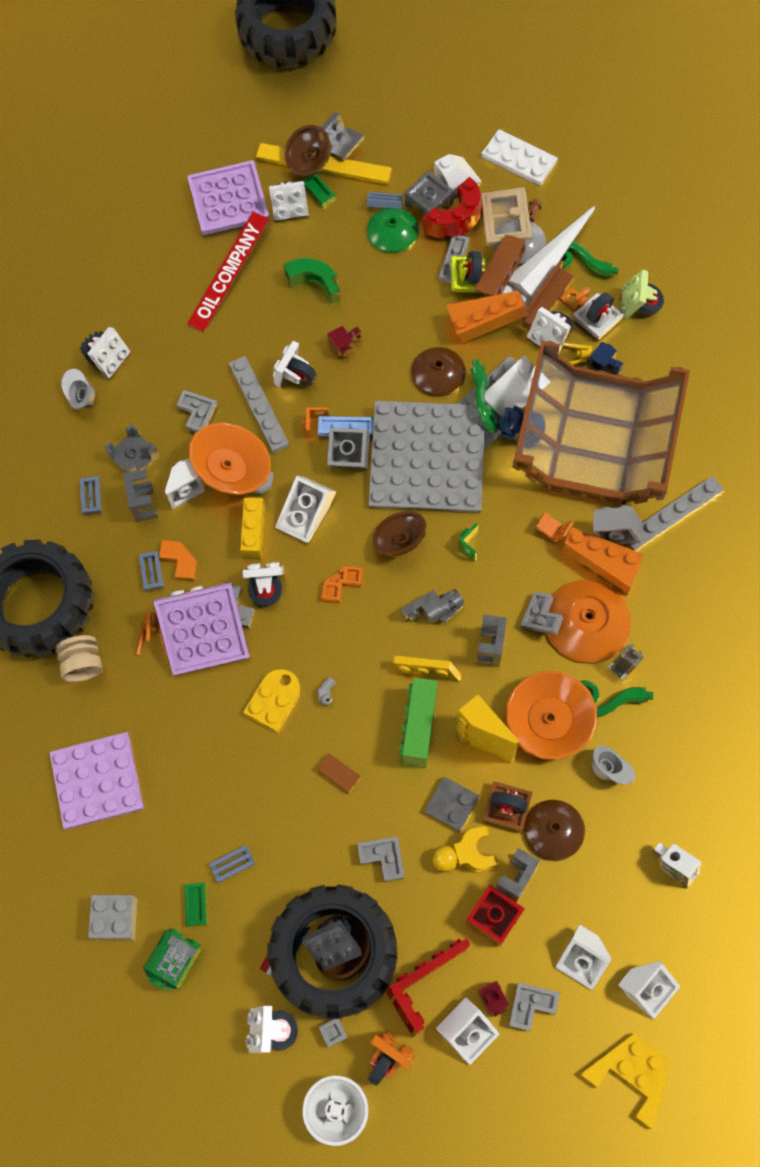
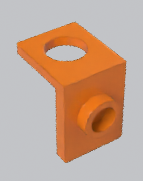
[560,287,590,312]
[303,407,329,438]
[535,512,574,542]

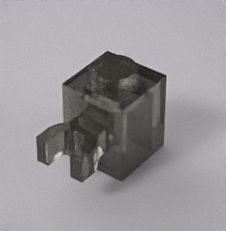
[608,644,644,680]

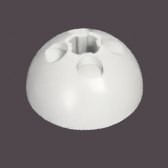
[303,1076,368,1146]

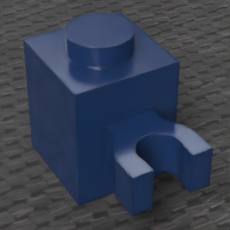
[588,342,624,374]

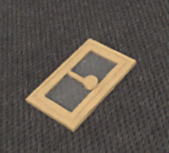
[481,187,532,245]

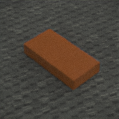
[317,753,361,793]

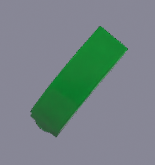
[283,258,340,303]

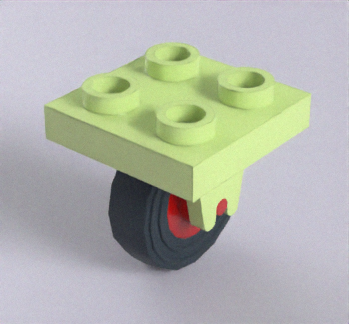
[620,269,664,319]

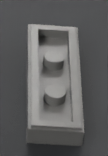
[439,236,470,283]

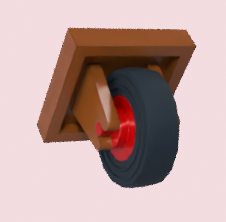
[483,781,533,832]

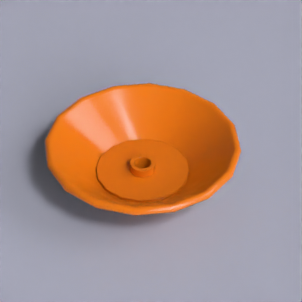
[189,422,271,495]
[546,580,631,663]
[506,671,597,760]

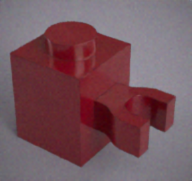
[327,325,361,358]
[477,981,509,1017]

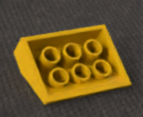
[457,695,519,763]

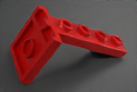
[386,938,470,1037]

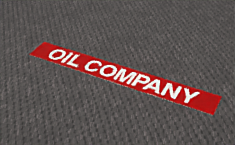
[187,211,269,332]

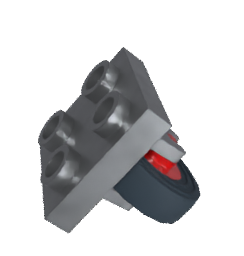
[303,915,361,971]

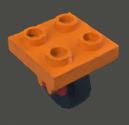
[368,1031,416,1086]

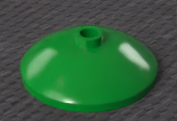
[367,208,419,253]

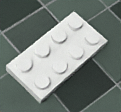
[481,129,558,187]

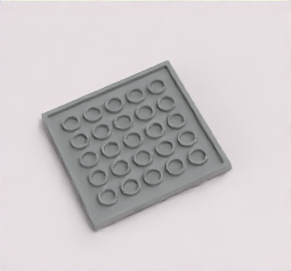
[369,401,485,513]

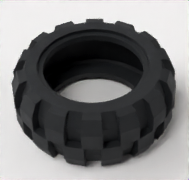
[235,0,337,69]
[0,539,94,658]
[268,884,398,1019]

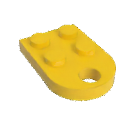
[243,669,300,733]

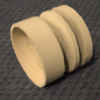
[55,635,103,682]

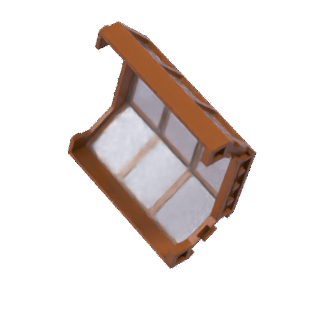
[513,341,690,507]

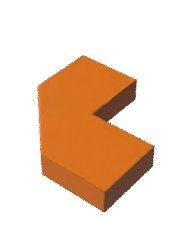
[159,540,197,581]
[321,566,364,603]

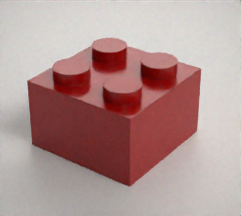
[466,884,525,947]

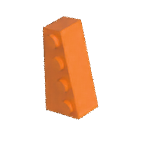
[447,291,529,343]
[562,527,644,596]

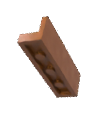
[475,234,526,297]
[522,261,574,328]

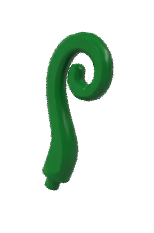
[562,241,619,277]
[470,359,499,433]
[580,680,654,718]

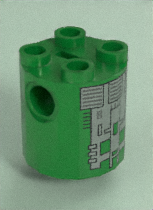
[143,928,201,990]

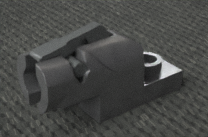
[401,589,464,623]

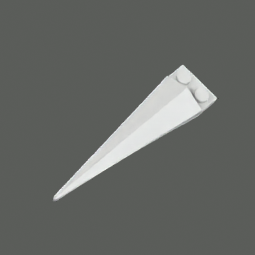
[502,206,595,307]

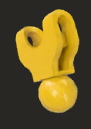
[433,826,499,873]

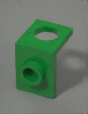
[458,523,479,561]

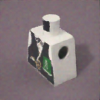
[653,843,702,889]

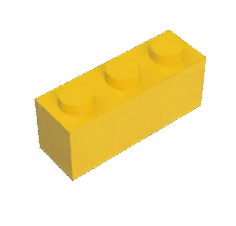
[240,498,265,559]

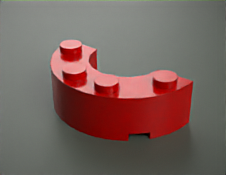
[422,177,482,238]

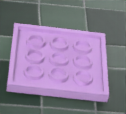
[187,160,270,235]
[154,582,249,675]
[50,732,144,830]

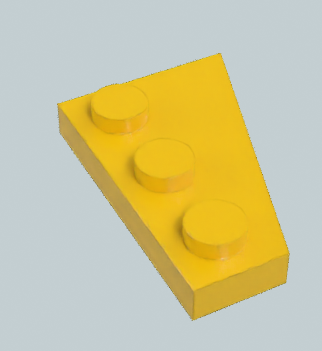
[393,656,461,682]

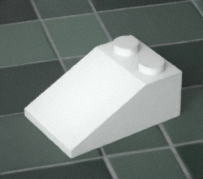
[485,355,549,417]
[275,476,336,543]

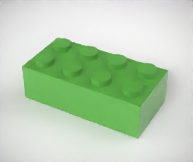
[399,678,438,768]

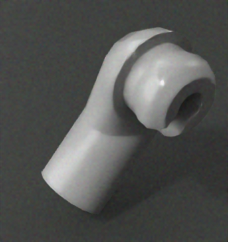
[253,471,274,494]
[317,677,336,706]

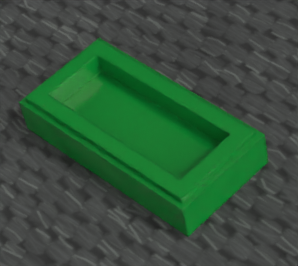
[303,174,336,208]
[184,883,208,927]

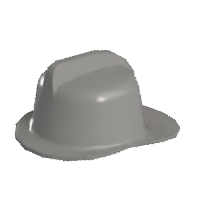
[61,369,95,409]
[592,746,635,785]

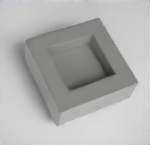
[319,1019,348,1048]

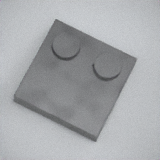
[425,777,480,832]

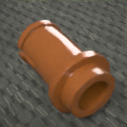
[528,199,542,222]

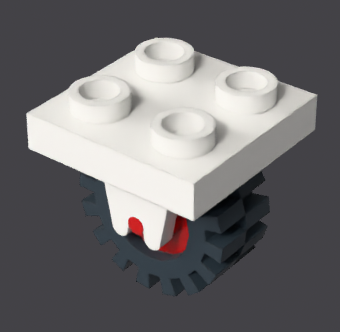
[80,327,131,378]

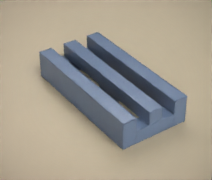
[367,192,403,209]
[80,476,102,515]
[139,551,164,592]
[209,845,256,883]

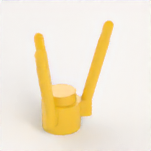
[550,343,592,371]

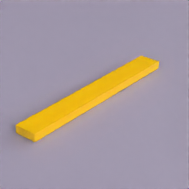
[256,143,392,185]

